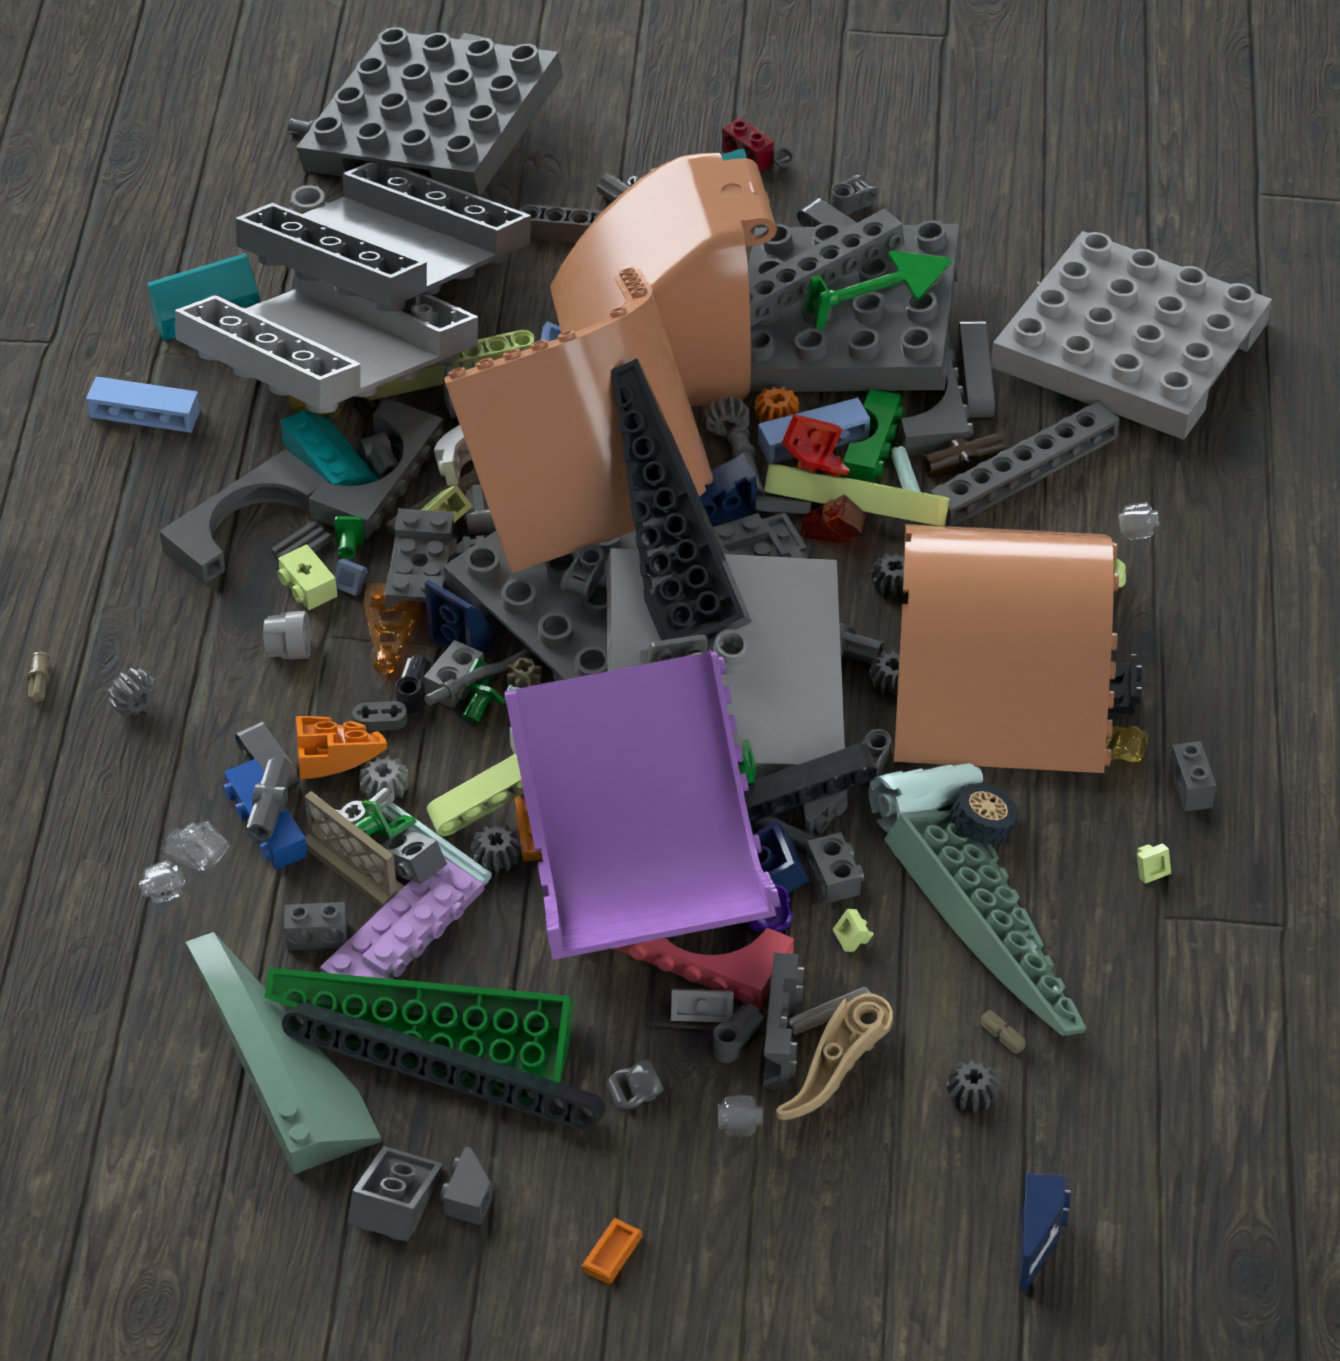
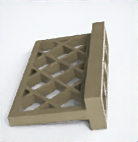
[305,792,405,908]

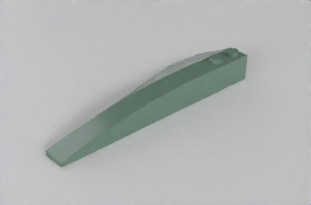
[884,810,1087,1036]
[186,932,382,1175]

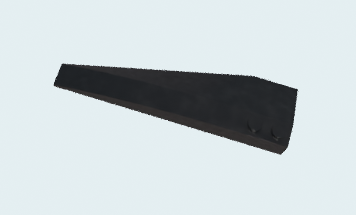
[611,358,752,641]

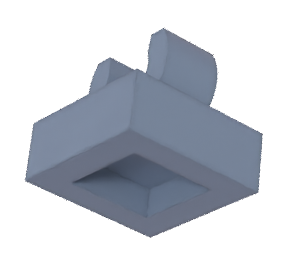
[334,559,368,596]

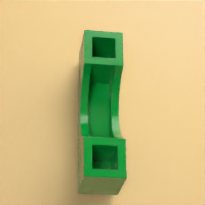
[842,389,904,483]

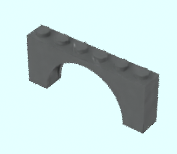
[900,331,974,456]
[309,398,445,539]
[159,449,328,585]

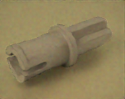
[27,652,50,703]

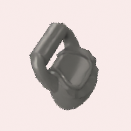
[606,1059,663,1110]

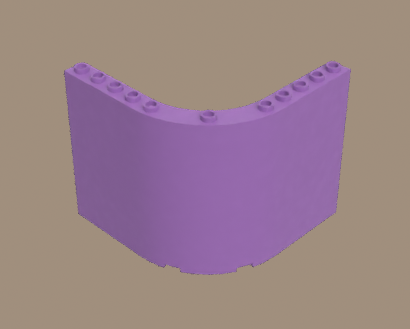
[505,651,780,960]

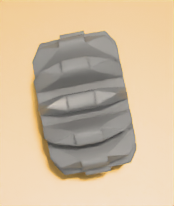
[359,755,409,802]

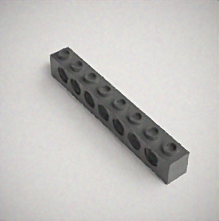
[749,208,905,327]
[930,401,1119,527]

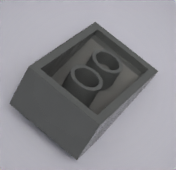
[347,1146,443,1242]

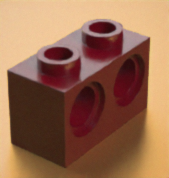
[722,117,775,172]

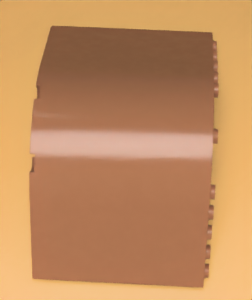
[444,267,713,573]
[894,524,1119,773]

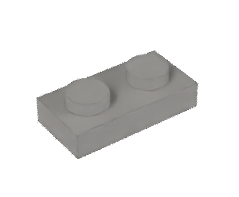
[671,988,734,1022]

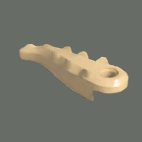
[776,994,893,1120]

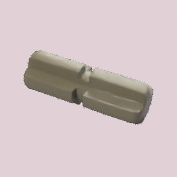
[980,1010,1026,1054]

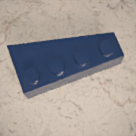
[700,454,756,527]

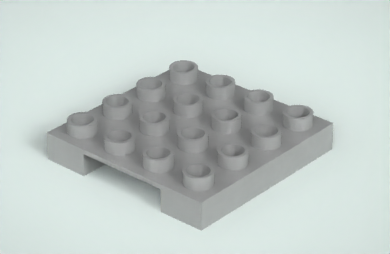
[991,231,1272,440]
[175,270,478,413]

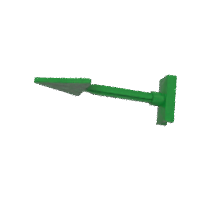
[804,250,952,329]

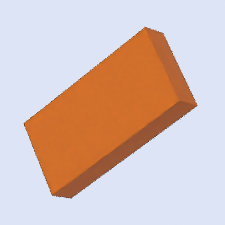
[582,1218,642,1285]

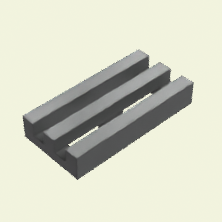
[755,496,812,514]
[271,521,332,560]

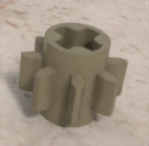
[507,658,542,688]

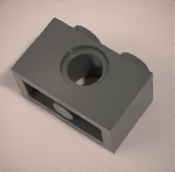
[1169,741,1216,812]

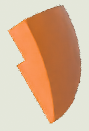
[296,716,387,779]

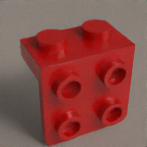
[781,414,849,477]

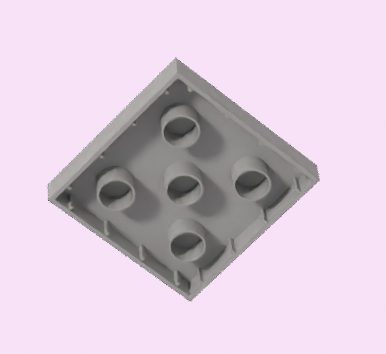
[606,548,845,778]

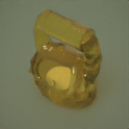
[1106,726,1148,763]

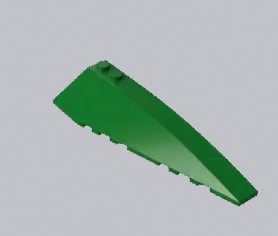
[264,967,575,1083]

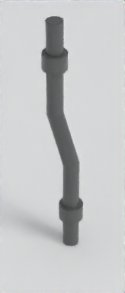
[424,646,538,706]

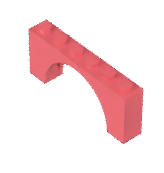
[611,928,794,1009]

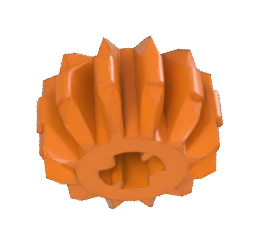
[754,386,799,423]

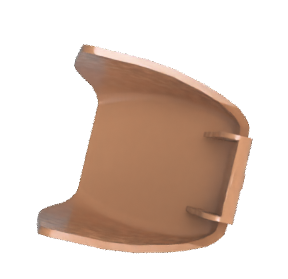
[550,153,777,406]

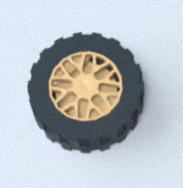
[950,783,1019,845]

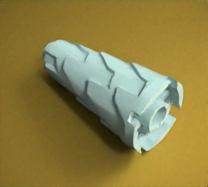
[869,763,983,833]

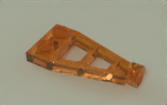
[364,583,421,674]

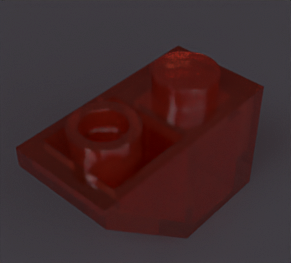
[800,494,867,544]

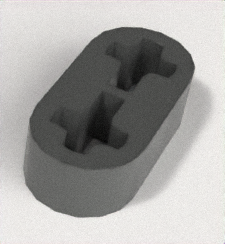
[352,701,408,731]

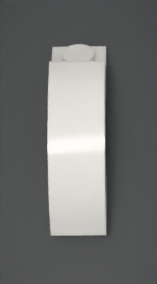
[434,425,472,486]

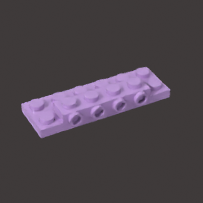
[320,859,484,979]

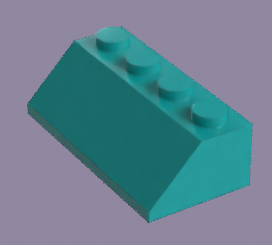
[147,253,260,341]
[280,410,379,486]

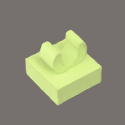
[1137,844,1171,884]
[832,909,874,952]

